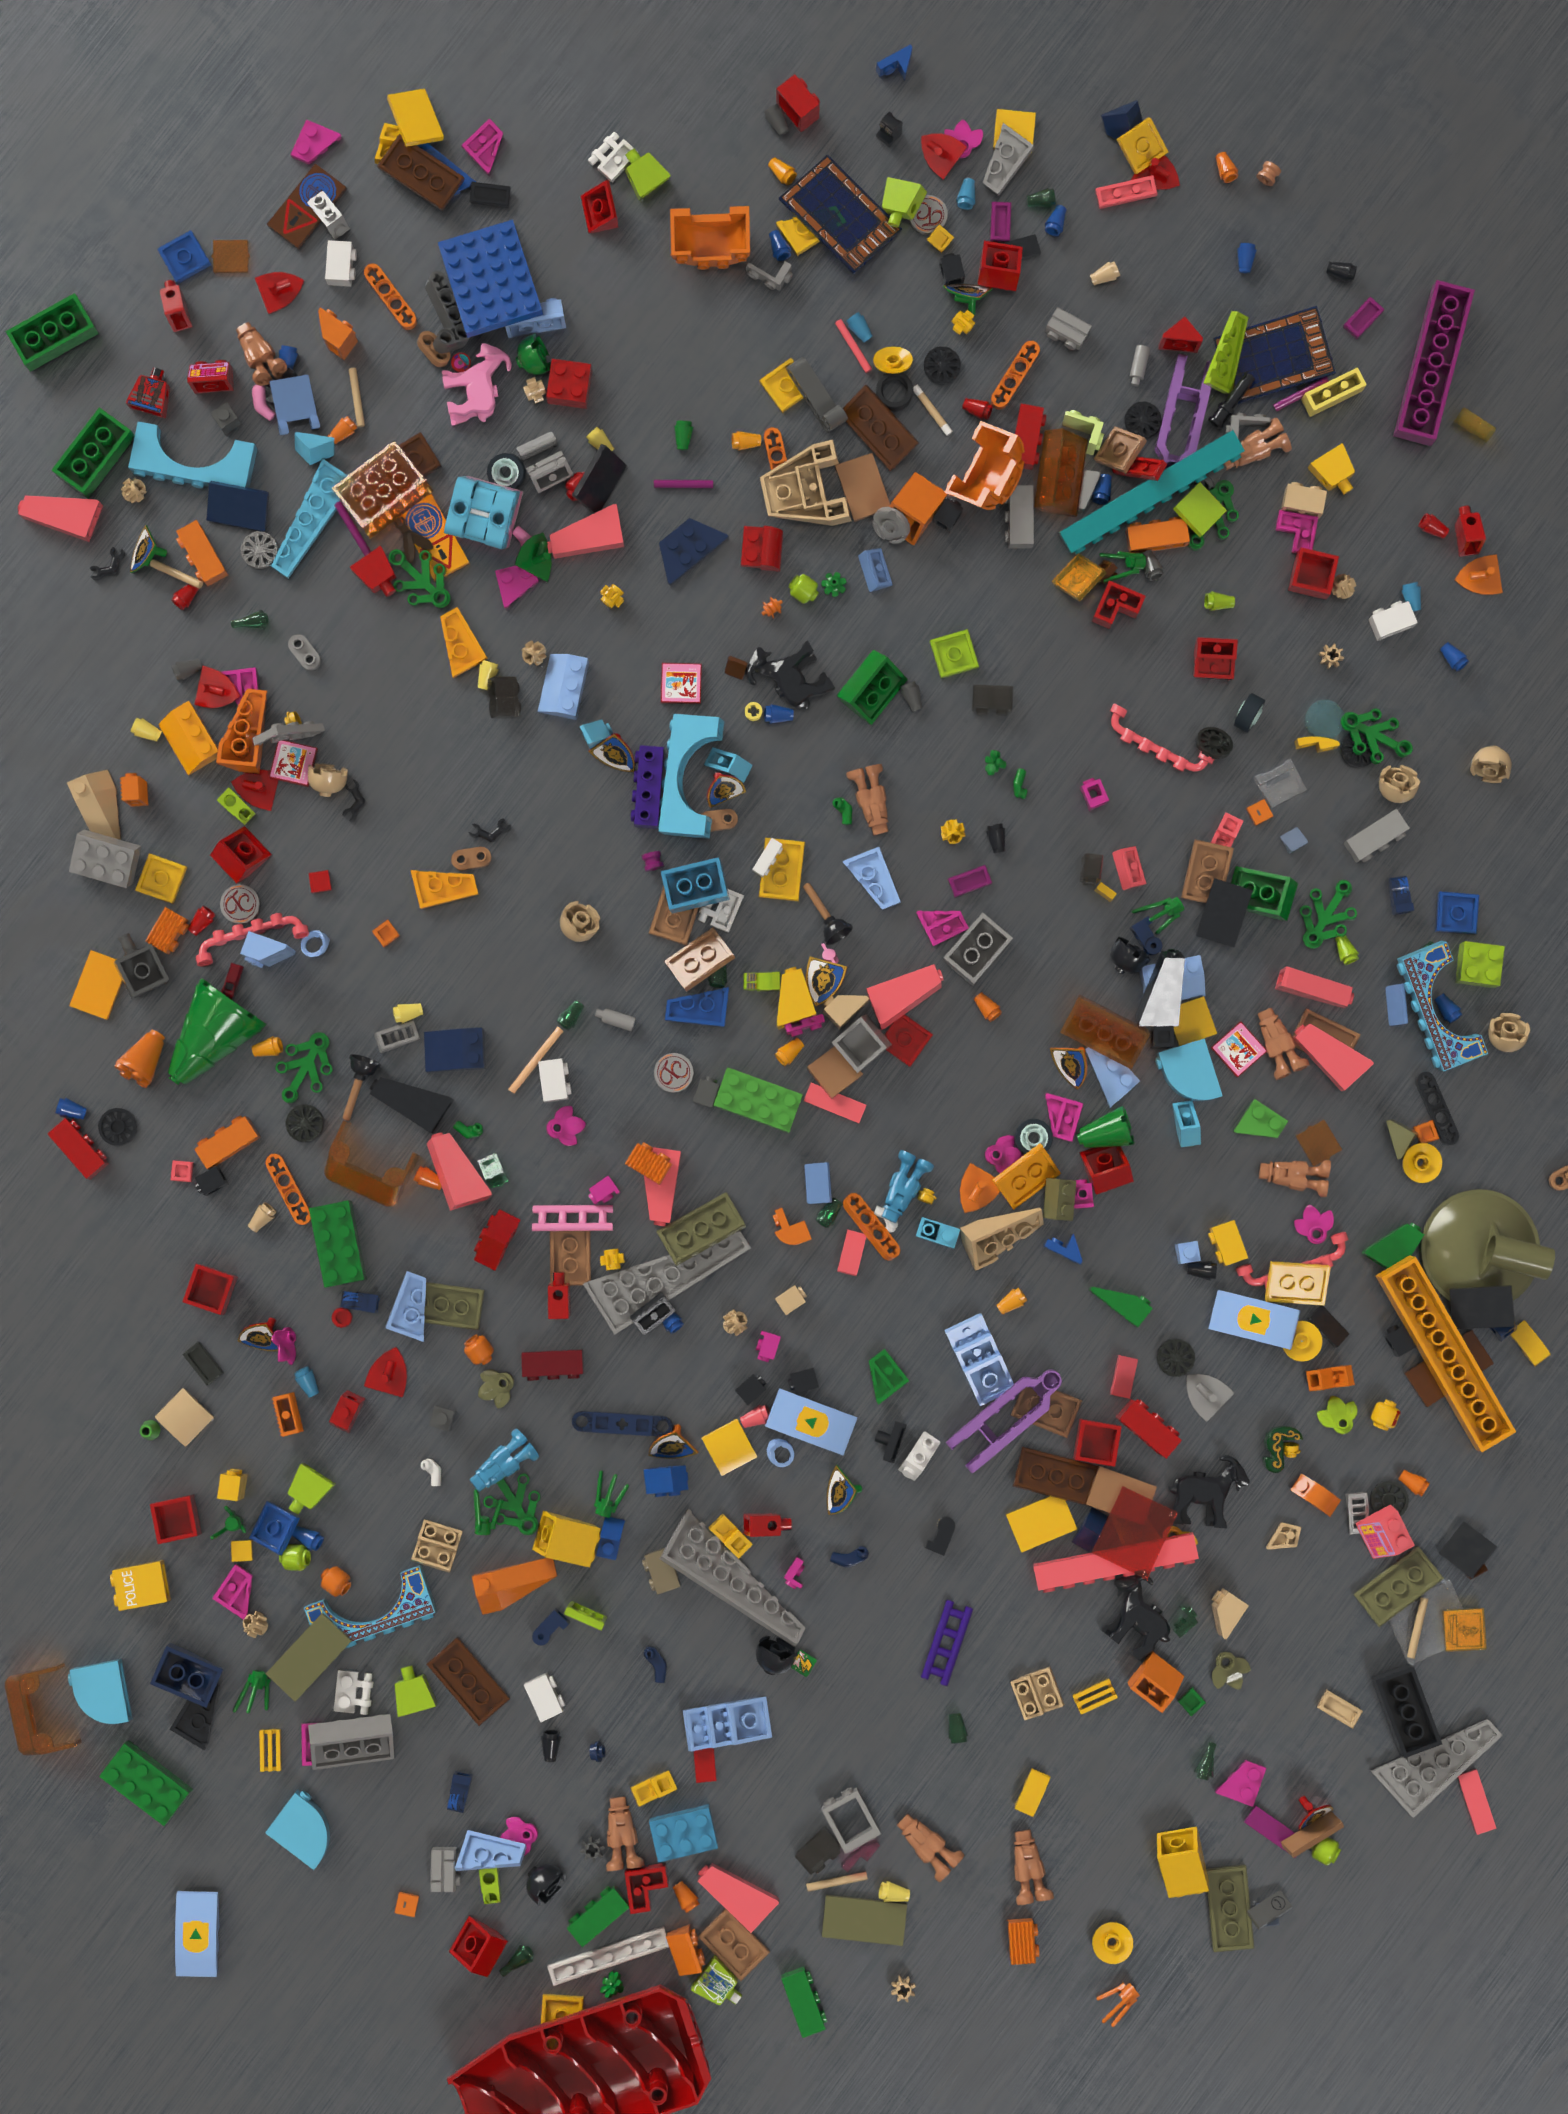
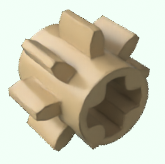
[523,377,547,404]
[121,478,147,503]
[1332,574,1357,599]
[522,640,547,666]
[1318,643,1344,669]
[723,1309,747,1336]
[243,1611,268,1638]
[891,1976,916,2002]

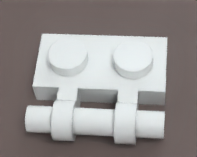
[587,132,638,183]
[698,889,744,933]
[334,1669,374,1715]

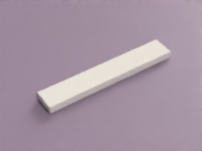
[547,1926,669,1986]

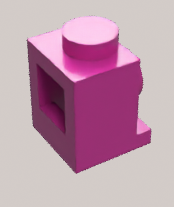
[1080,778,1109,811]
[588,1175,621,1205]
[1074,1179,1094,1209]
[756,1331,781,1362]

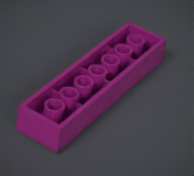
[1393,280,1475,446]

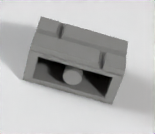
[1045,307,1092,350]
[526,451,573,493]
[430,1847,461,1892]

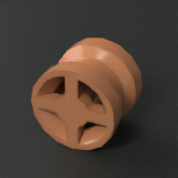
[1256,161,1281,186]

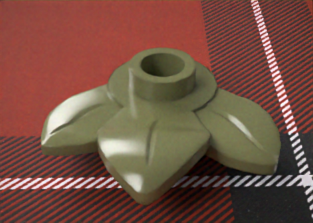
[478,1369,514,1409]
[1212,1651,1251,1690]

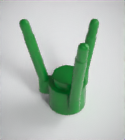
[1099,551,1146,583]
[1132,897,1184,935]
[594,1470,629,1518]
[474,1489,503,1535]
[210,1506,246,1540]
[232,1670,271,1714]

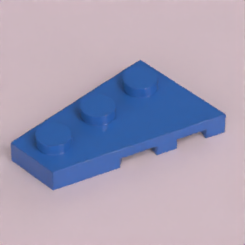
[665,987,729,1027]

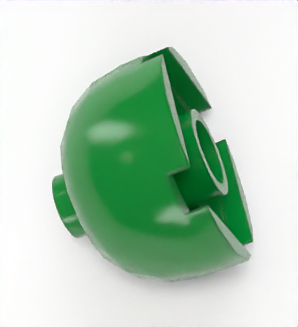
[515,333,551,375]

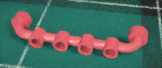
[1110,704,1215,772]
[195,913,309,967]
[1235,1232,1348,1288]

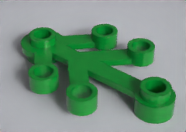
[1188,480,1239,551]
[389,549,451,608]
[1340,708,1413,764]
[1300,880,1357,949]
[275,1032,333,1103]
[483,1473,541,1535]

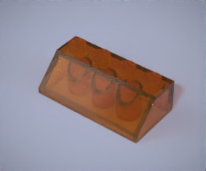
[1034,428,1088,517]
[1060,994,1150,1070]

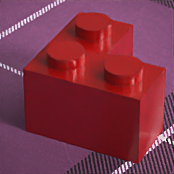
[1091,580,1146,629]
[474,1209,521,1271]
[625,1862,669,1914]

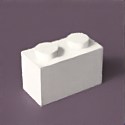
[325,240,357,287]
[1368,601,1418,641]
[538,1058,572,1102]
[524,1672,566,1722]

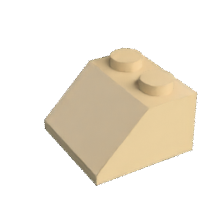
[823,995,869,1030]
[1212,1588,1249,1640]

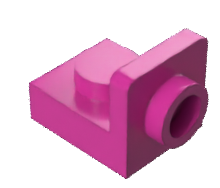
[784,1556,805,1589]

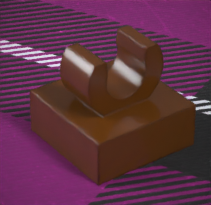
[1097,560,1118,585]

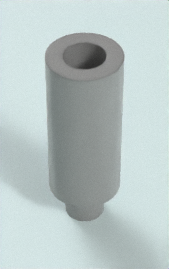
[1130,345,1150,386]
[595,1008,636,1032]

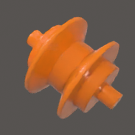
[761,597,783,619]

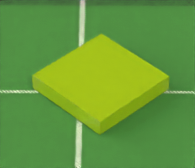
[1173,482,1227,537]
[929,629,979,679]

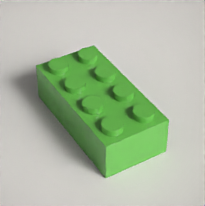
[714,1067,803,1133]

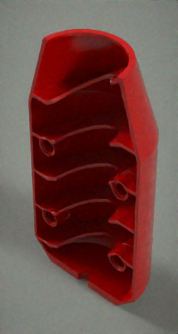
[447,1984,711,2114]

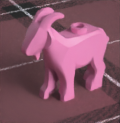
[442,343,512,426]

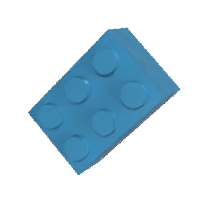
[660,857,730,914]
[649,1804,719,1863]

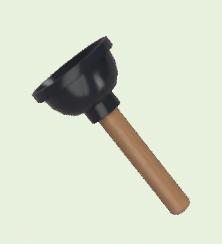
[803,883,853,945]
[343,1054,381,1121]

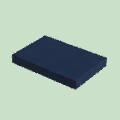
[206,481,269,531]

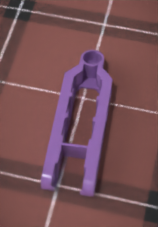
[1154,354,1211,470]
[946,1369,1062,1473]

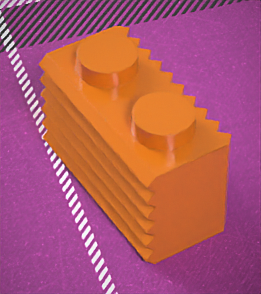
[120,773,148,807]
[145,907,189,955]
[625,1142,672,1185]
[272,1392,304,1437]
[1008,1918,1039,1965]

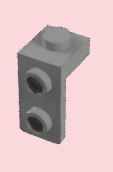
[307,191,350,240]
[746,261,793,291]
[1225,413,1271,438]

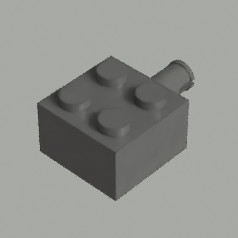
[114,933,169,999]

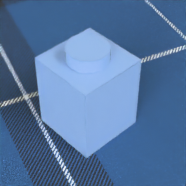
[1175,1241,1201,1264]

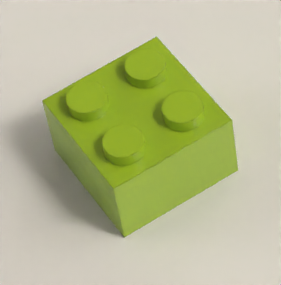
[1455,941,1505,988]

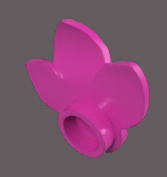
[944,119,983,158]
[546,1106,586,1146]
[985,1135,1024,1173]
[1294,1205,1334,1244]
[271,1327,296,1365]
[500,1817,538,1856]

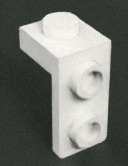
[898,1431,940,1481]

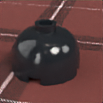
[1110,936,1151,974]
[756,1636,798,1675]
[526,1864,566,1906]

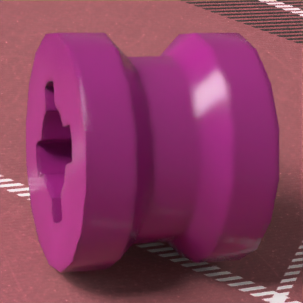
[642,851,664,872]

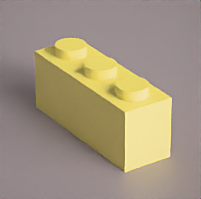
[1301,367,1367,417]

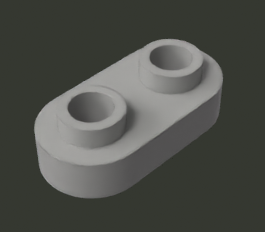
[288,634,321,671]

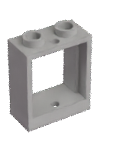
[821,1787,881,1854]

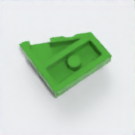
[1233,1099,1288,1138]

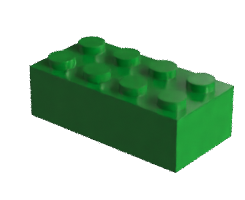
[5,293,99,372]
[52,407,135,499]
[309,1200,367,1288]
[99,1740,193,1826]

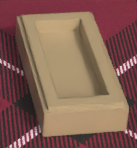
[1317,1689,1363,1729]

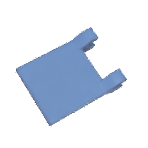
[269,375,320,435]

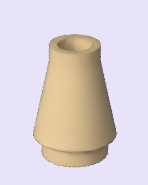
[1090,261,1120,286]
[248,1202,276,1233]

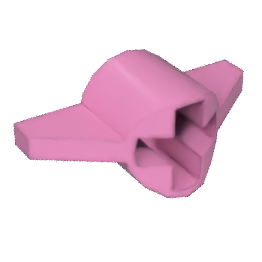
[821,943,839,964]

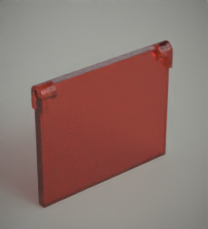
[1092,1486,1178,1580]

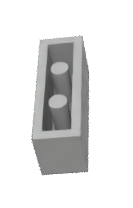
[1005,485,1034,549]
[1343,808,1410,863]

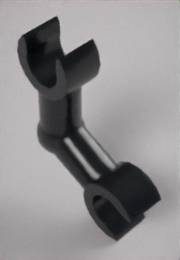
[90,547,125,580]
[342,779,365,822]
[468,818,511,842]

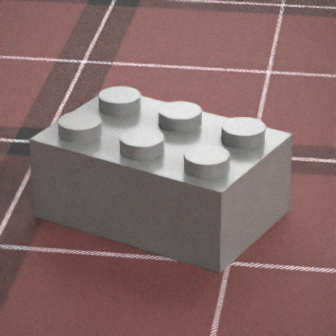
[69,830,141,888]
[943,912,1013,986]

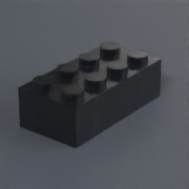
[1371,1664,1442,1758]

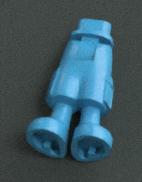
[882,1150,934,1223]
[469,1428,539,1492]

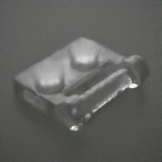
[1254,759,1307,809]

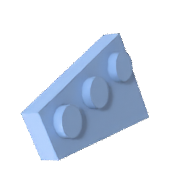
[842,847,901,910]
[1085,1036,1140,1108]
[385,1271,426,1342]
[455,1830,527,1871]

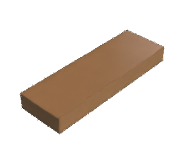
[1281,1811,1344,1858]

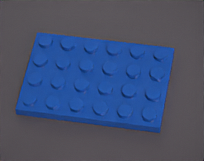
[438,219,543,338]

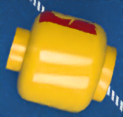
[1371,1399,1401,1431]

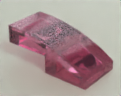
[841,1840,880,1872]

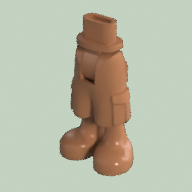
[236,322,287,386]
[1224,417,1292,470]
[846,764,889,836]
[1257,1008,1310,1080]
[1259,1160,1331,1197]
[606,1797,644,1871]
[897,1813,965,1882]
[1014,1829,1054,1905]

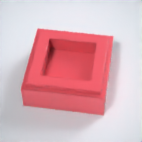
[171,1160,194,1182]

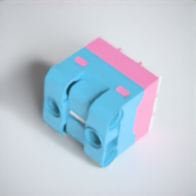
[444,476,523,549]

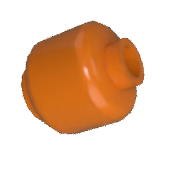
[464,1334,494,1365]
[321,1566,351,1597]

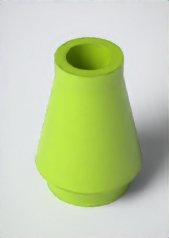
[1204,591,1235,611]
[1335,936,1359,965]

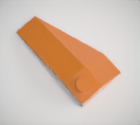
[216,689,267,774]
[472,1558,557,1615]

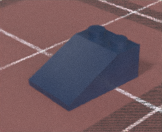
[424,1027,486,1072]
[150,1643,223,1708]

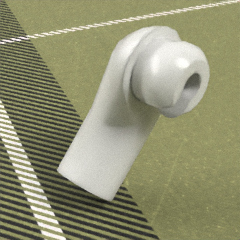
[874,1206,898,1232]
[421,1458,441,1486]

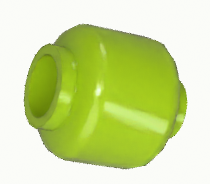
[788,574,819,604]
[279,1544,311,1571]
[1310,1837,1341,1866]

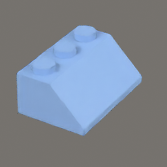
[505,298,566,338]
[538,654,589,720]
[240,931,296,968]
[1139,955,1206,1001]

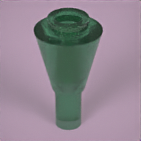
[231,610,269,629]
[1194,1742,1217,1781]
[499,1945,534,1977]

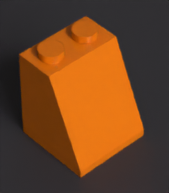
[890,472,948,546]

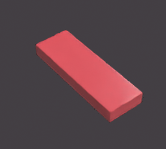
[1095,175,1157,209]
[804,1082,867,1124]
[1457,1769,1497,1835]

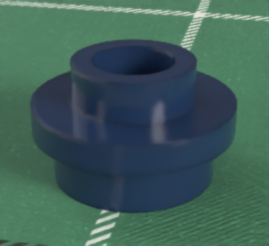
[589,1741,606,1762]

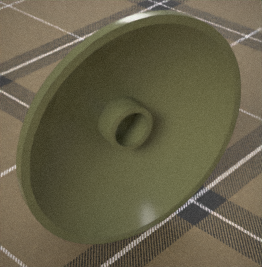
[1420,1189,1555,1301]

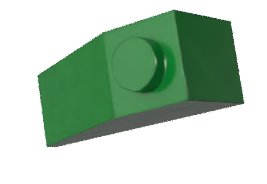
[1089,1287,1153,1327]

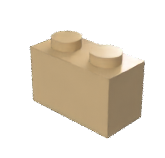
[1281,482,1327,519]

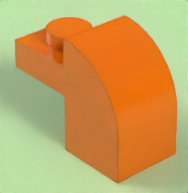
[773,1208,812,1245]
[1306,1365,1355,1391]
[1291,1473,1341,1517]

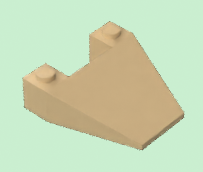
[760,440,852,526]

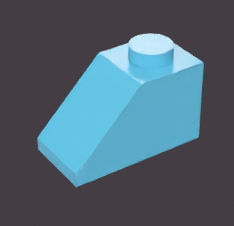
[580,719,613,749]
[704,747,753,783]
[1173,1100,1201,1147]

